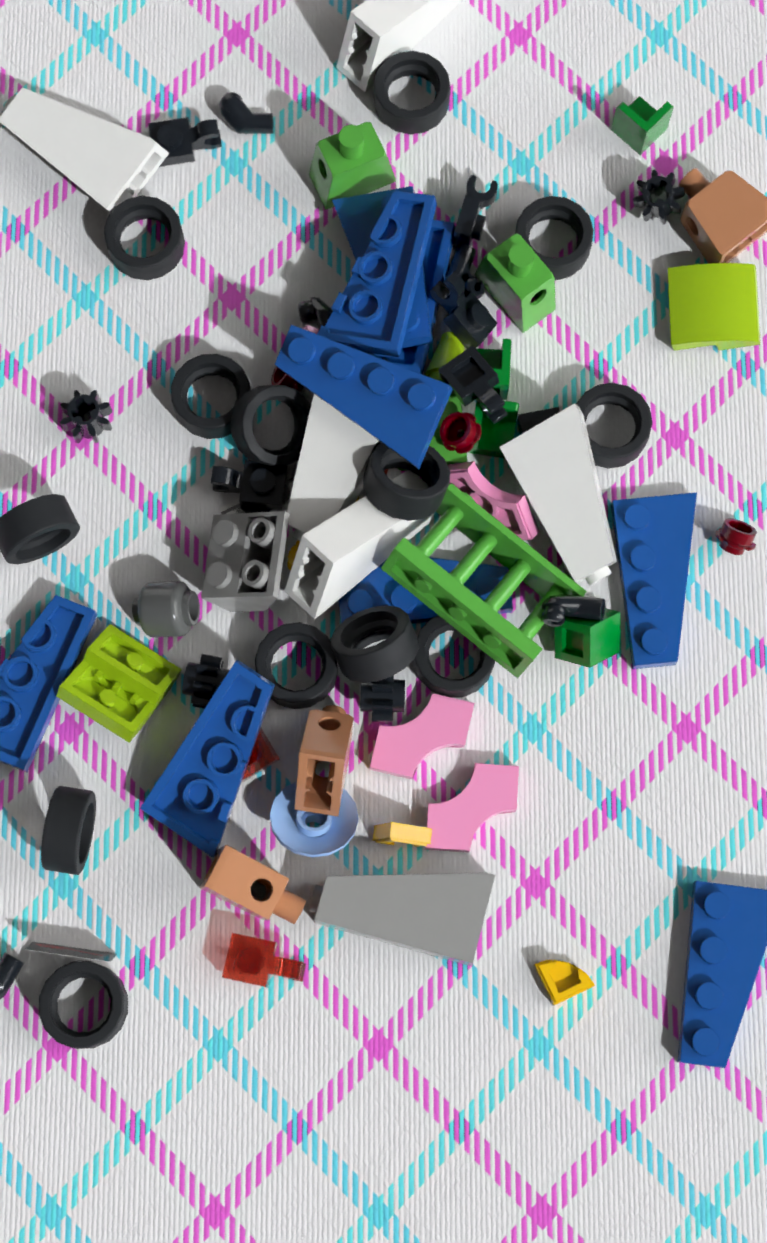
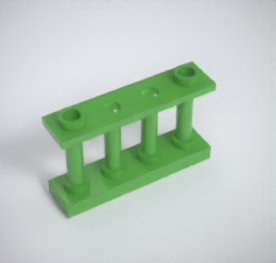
[381,483,587,679]

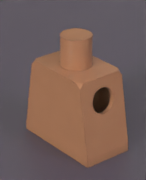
[679,168,767,264]
[294,705,354,816]
[199,845,306,924]

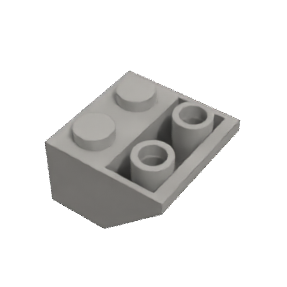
[201,511,290,612]

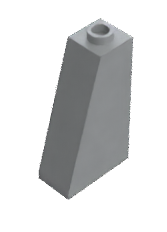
[309,873,495,966]

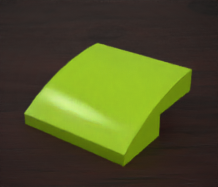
[668,263,761,351]
[56,624,182,743]

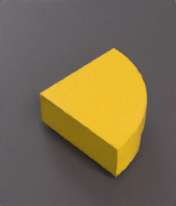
[372,822,432,847]
[534,960,595,1006]

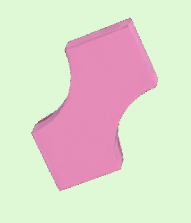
[448,461,539,540]
[370,693,475,779]
[425,763,519,852]

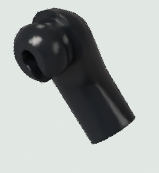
[541,595,606,627]

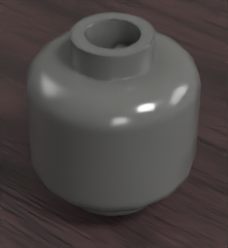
[132,581,200,638]

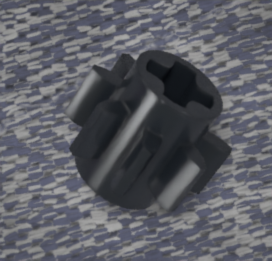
[633,170,685,224]
[60,390,113,444]
[182,654,229,709]
[360,675,405,722]

